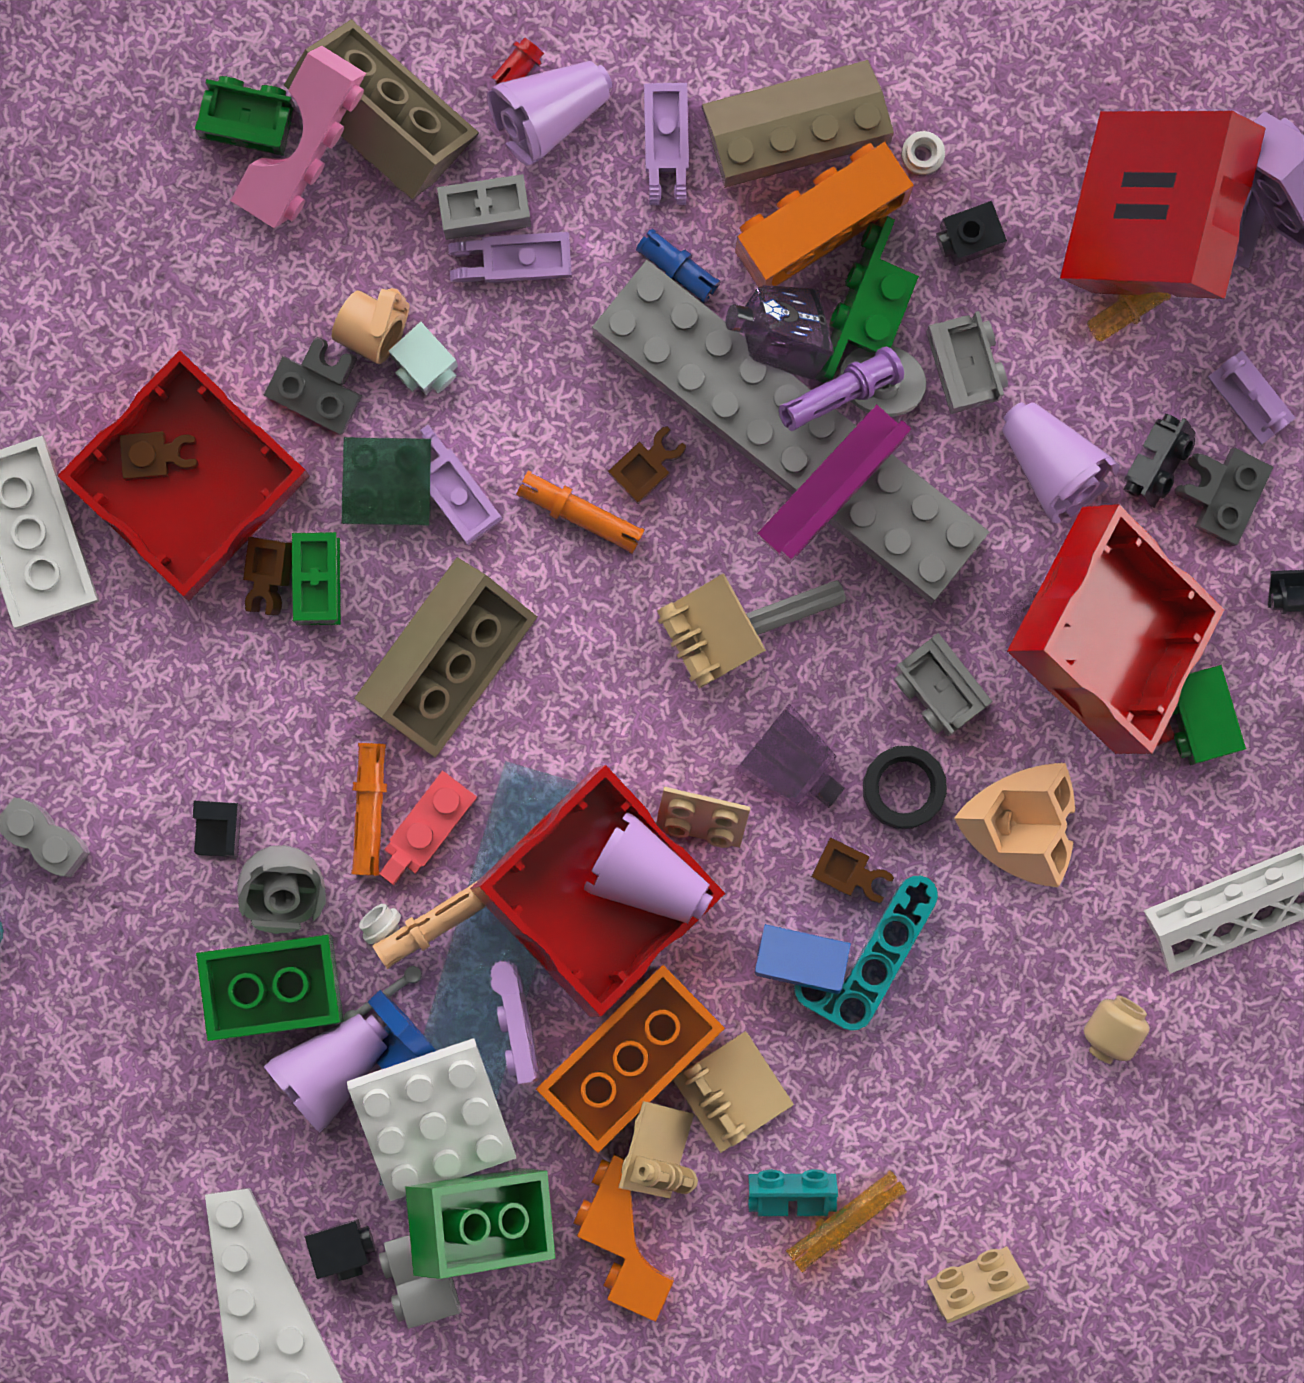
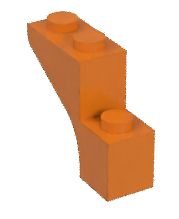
[573,1153,674,1322]

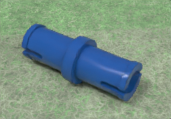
[636,228,721,303]

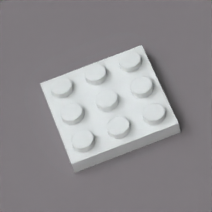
[347,1038,516,1201]

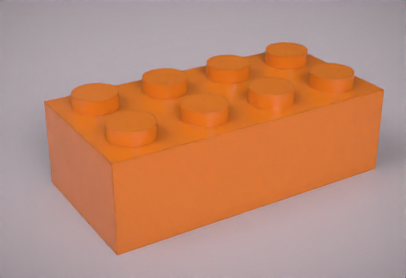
[735,142,914,295]
[536,965,725,1153]

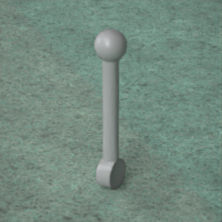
[343,966,422,1021]

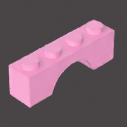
[230,46,366,228]

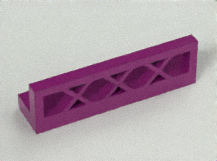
[757,404,911,564]

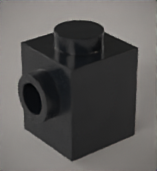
[936,201,1007,266]
[304,1219,376,1281]

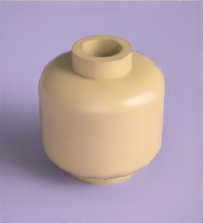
[1083,996,1150,1064]

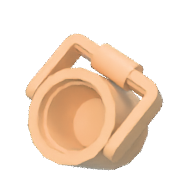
[331,288,410,364]

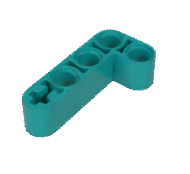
[793,875,938,1031]

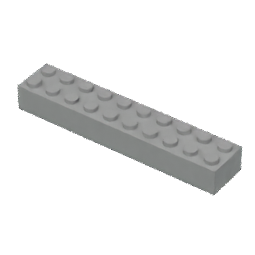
[592,260,989,605]

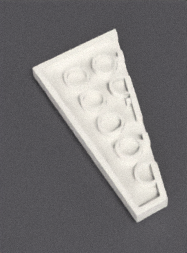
[205,1188,343,1383]

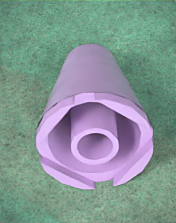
[487,61,612,166]
[1002,402,1120,524]
[584,813,713,923]
[264,1014,389,1133]

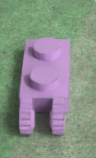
[644,83,689,205]
[448,232,572,283]
[398,425,503,546]
[490,960,541,1084]

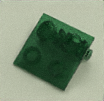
[341,437,431,526]

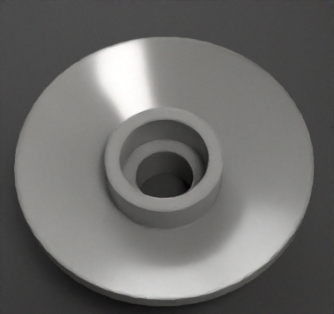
[840,346,926,417]

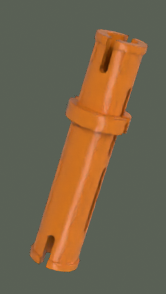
[516,470,645,554]
[351,743,387,876]

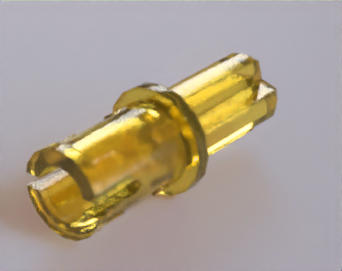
[1087,292,1171,342]

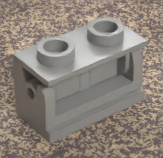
[437,174,531,240]
[926,311,1008,415]
[894,633,993,736]

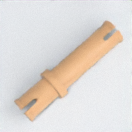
[372,881,486,969]

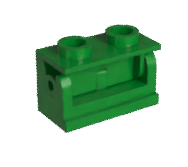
[195,76,295,156]
[292,532,341,626]
[1172,665,1246,766]

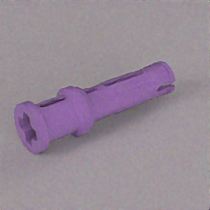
[778,346,904,431]

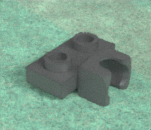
[264,337,362,435]
[1174,448,1273,546]

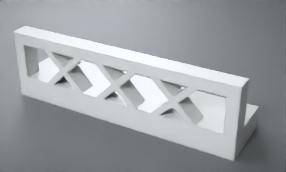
[1144,845,1304,974]

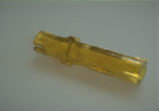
[785,1170,907,1273]

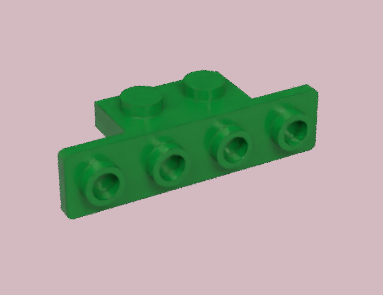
[813,216,919,382]

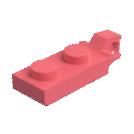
[379,770,478,885]

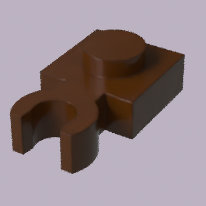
[608,426,686,504]
[119,431,198,481]
[243,537,292,615]
[811,837,894,903]

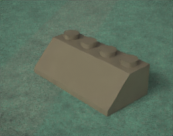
[284,19,479,200]
[702,60,894,188]
[354,557,538,758]

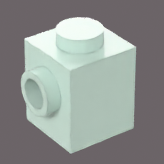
[389,322,458,395]

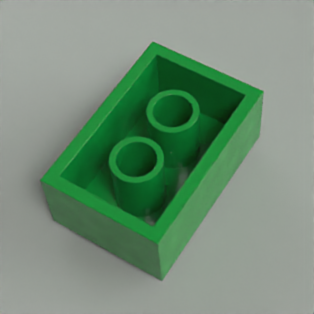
[196,935,344,1041]
[405,1168,556,1279]

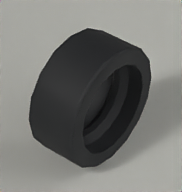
[863,746,947,829]

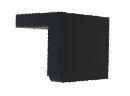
[192,801,242,857]

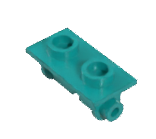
[748,1169,838,1217]

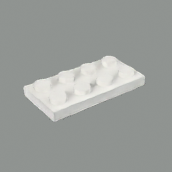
[0,436,99,630]

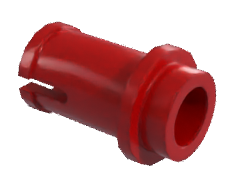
[491,37,544,84]

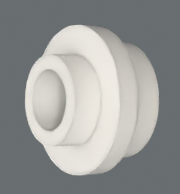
[901,131,945,175]
[359,904,401,944]

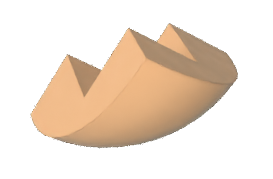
[954,763,1075,887]

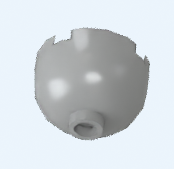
[237,845,326,934]

